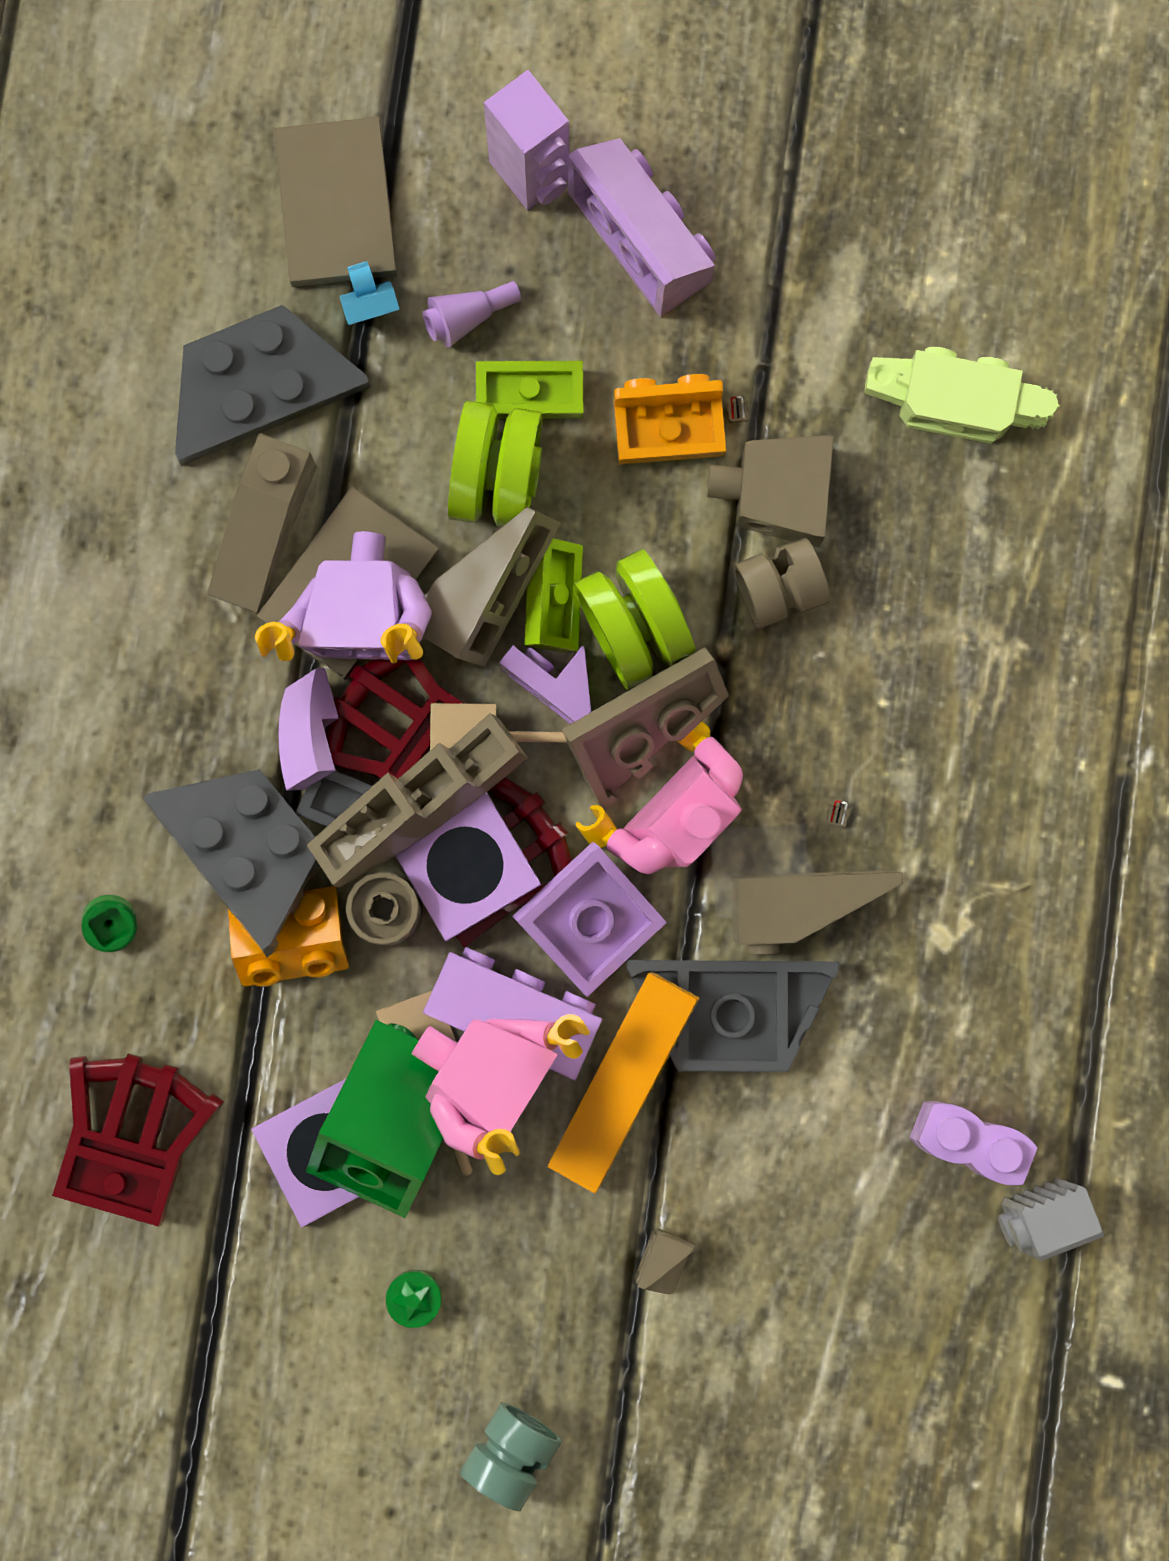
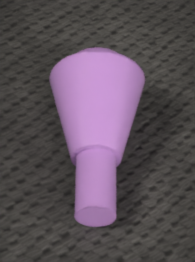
[423,281,521,348]

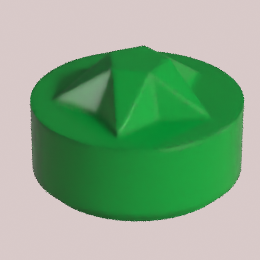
[81,895,137,952]
[386,1270,442,1328]

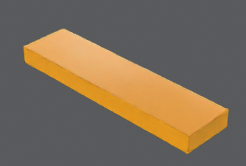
[547,971,700,1194]

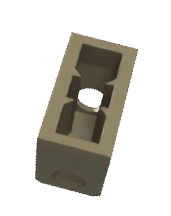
[707,435,834,547]

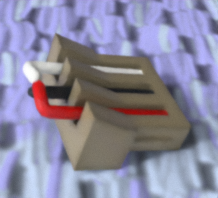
[726,396,748,423]
[826,800,851,828]

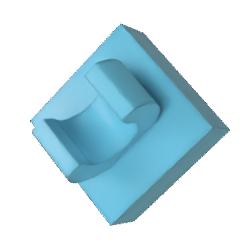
[339,261,400,325]

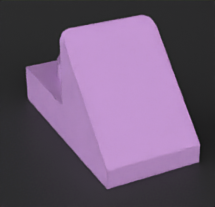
[499,646,591,724]

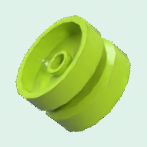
[448,400,542,528]
[573,549,696,690]

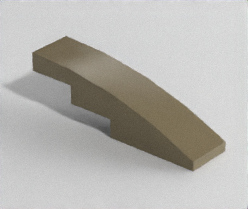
[307,713,528,888]

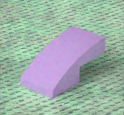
[278,668,339,791]

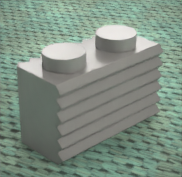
[998,1177,1104,1262]

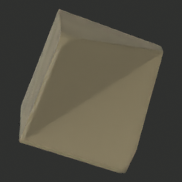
[634,1229,695,1295]

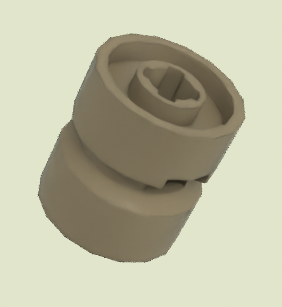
[733,537,830,629]
[346,872,423,947]

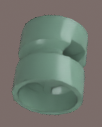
[460,1402,562,1511]

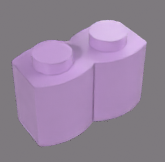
[909,1101,1037,1185]

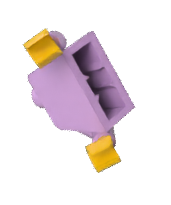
[255,531,432,663]

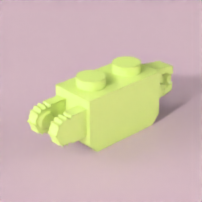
[864,347,1060,444]

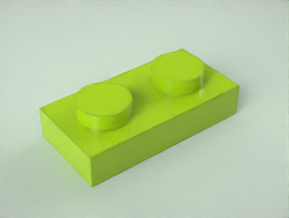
[476,361,583,419]
[524,538,583,653]

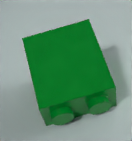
[306,1020,443,1218]

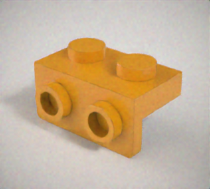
[613,374,726,465]
[228,886,349,987]

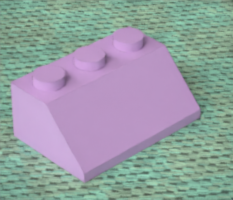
[568,138,716,318]

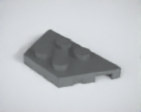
[175,305,370,466]
[143,769,320,957]
[627,960,839,1072]

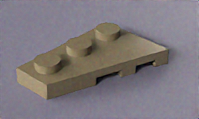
[561,647,729,811]

